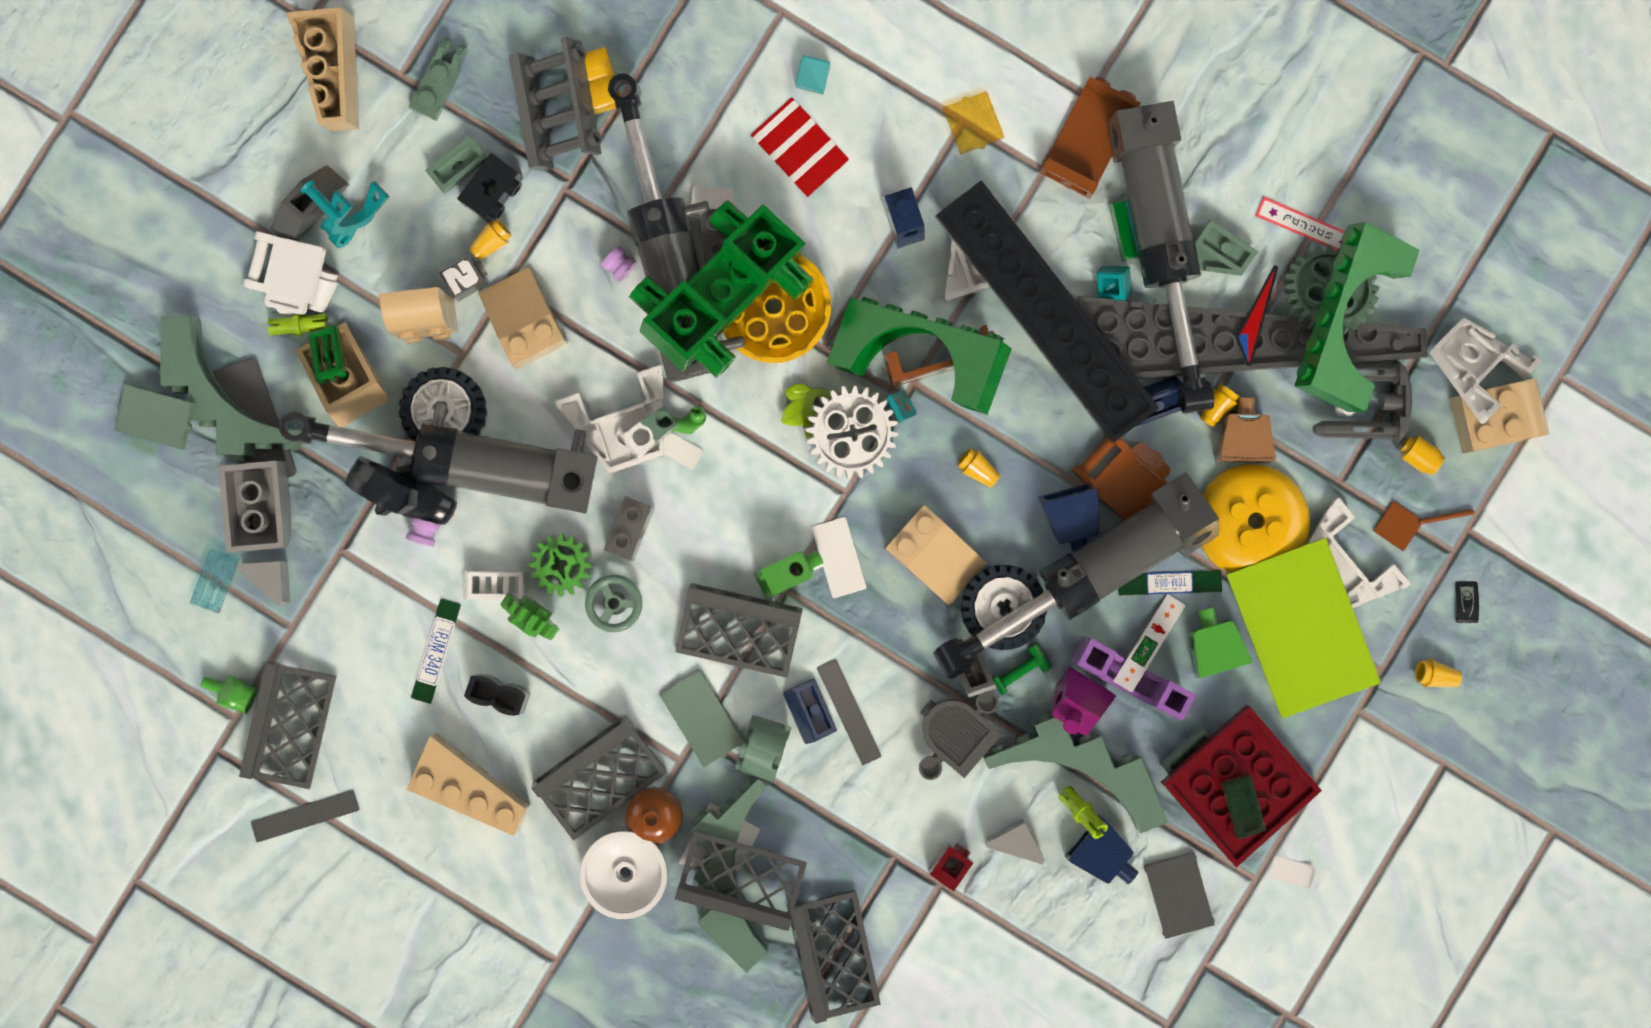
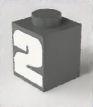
[439,256,488,302]

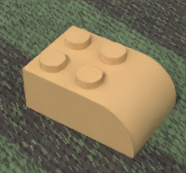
[379,287,458,344]
[1450,379,1549,454]

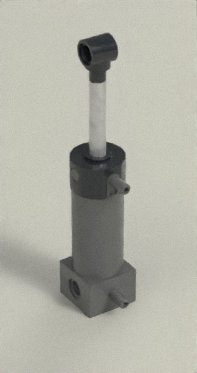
[608,73,745,382]
[1107,100,1214,414]
[279,401,598,514]
[933,472,1219,679]

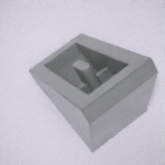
[235,561,290,606]
[959,652,996,698]
[985,819,1045,865]

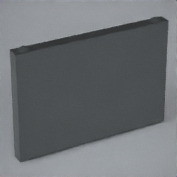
[1144,852,1215,939]

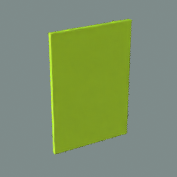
[1226,538,1381,719]

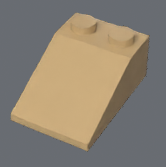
[478,267,568,369]
[295,322,390,427]
[885,505,987,606]

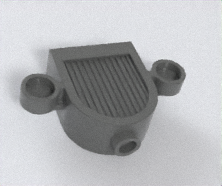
[918,690,1002,780]

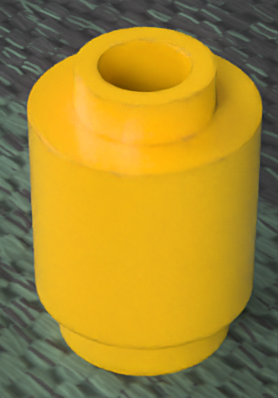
[1399,435,1445,475]

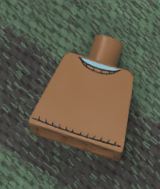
[1215,398,1276,463]

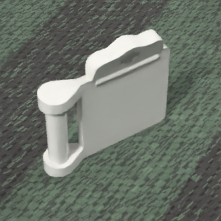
[242,231,326,315]

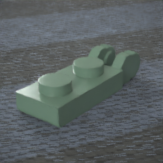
[409,37,467,121]

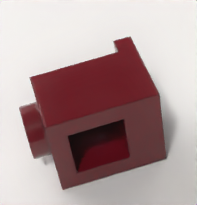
[929,843,974,892]

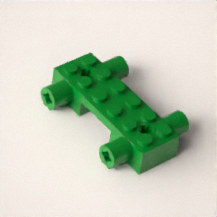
[629,200,814,378]

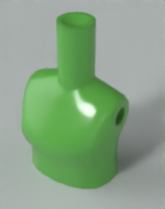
[200,675,258,715]

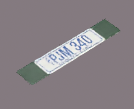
[411,599,461,704]

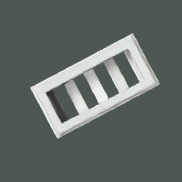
[463,570,524,600]

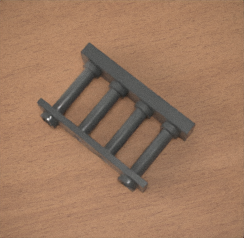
[509,37,602,171]

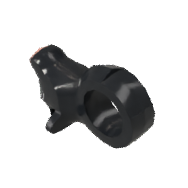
[344,456,457,525]

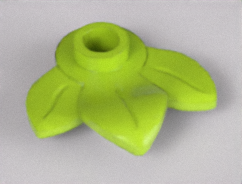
[781,384,830,438]

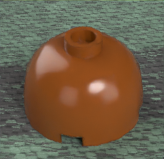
[625,786,683,845]

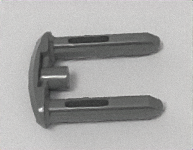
[1312,360,1413,443]

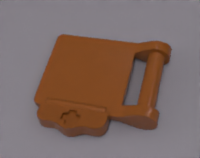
[1071,435,1170,520]

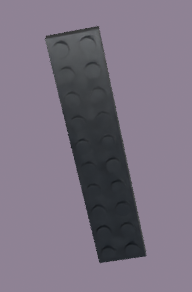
[935,180,1159,444]

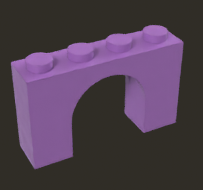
[1069,636,1196,721]

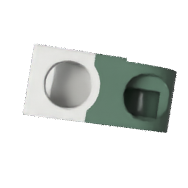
[622,406,679,460]

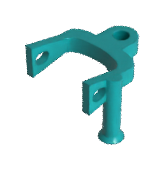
[301,180,390,248]

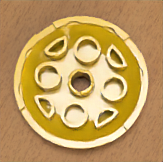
[723,250,831,363]
[1201,464,1310,573]

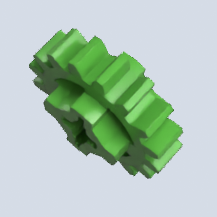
[529,534,593,597]
[500,593,560,640]

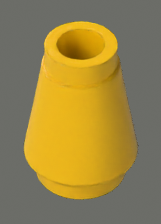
[469,219,512,261]
[1199,383,1239,427]
[957,448,1000,488]
[1415,659,1462,687]

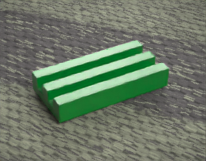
[309,324,347,385]

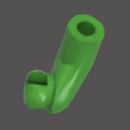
[673,406,706,434]

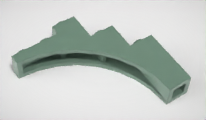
[160,316,310,462]
[983,711,1168,834]
[689,777,768,973]

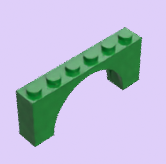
[1294,222,1420,412]
[827,297,1012,415]

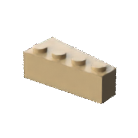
[286,7,359,132]
[406,733,530,836]

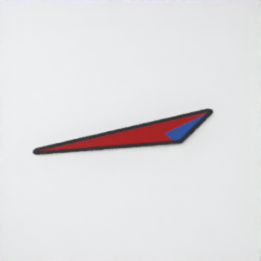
[1236,265,1278,367]

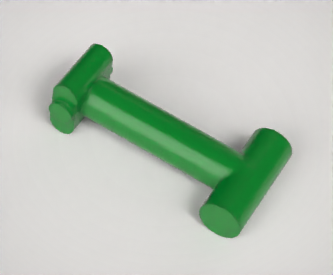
[992,643,1053,695]

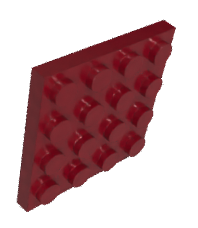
[1161,705,1322,868]

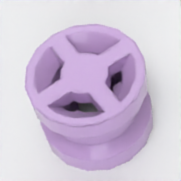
[601,246,638,282]
[406,518,440,547]

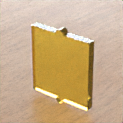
[943,91,1004,155]

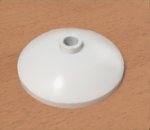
[580,831,668,919]

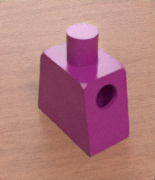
[1051,666,1116,735]

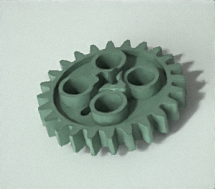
[1283,245,1380,334]

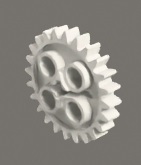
[804,385,898,479]

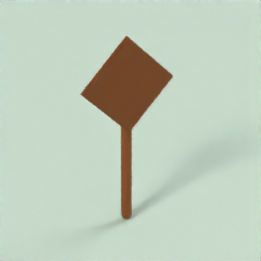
[1373,501,1475,551]

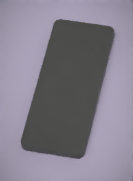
[213,358,296,478]

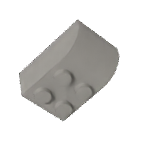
[218,461,291,553]

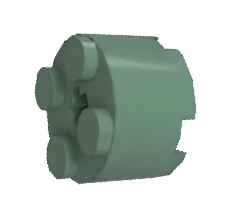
[735,715,792,782]

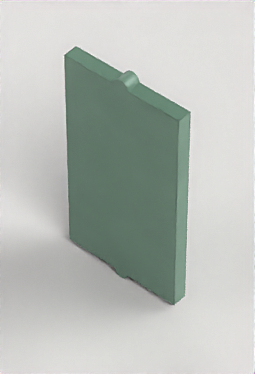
[115,384,195,450]
[659,670,743,767]

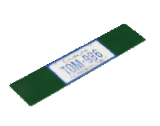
[1118,570,1222,596]

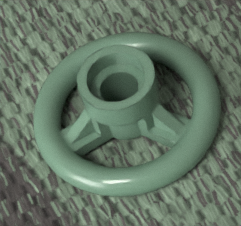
[585,575,643,632]

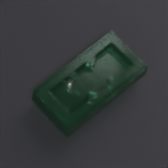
[1221,774,1266,839]

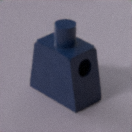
[881,187,925,249]
[1038,483,1099,552]
[1065,815,1139,884]

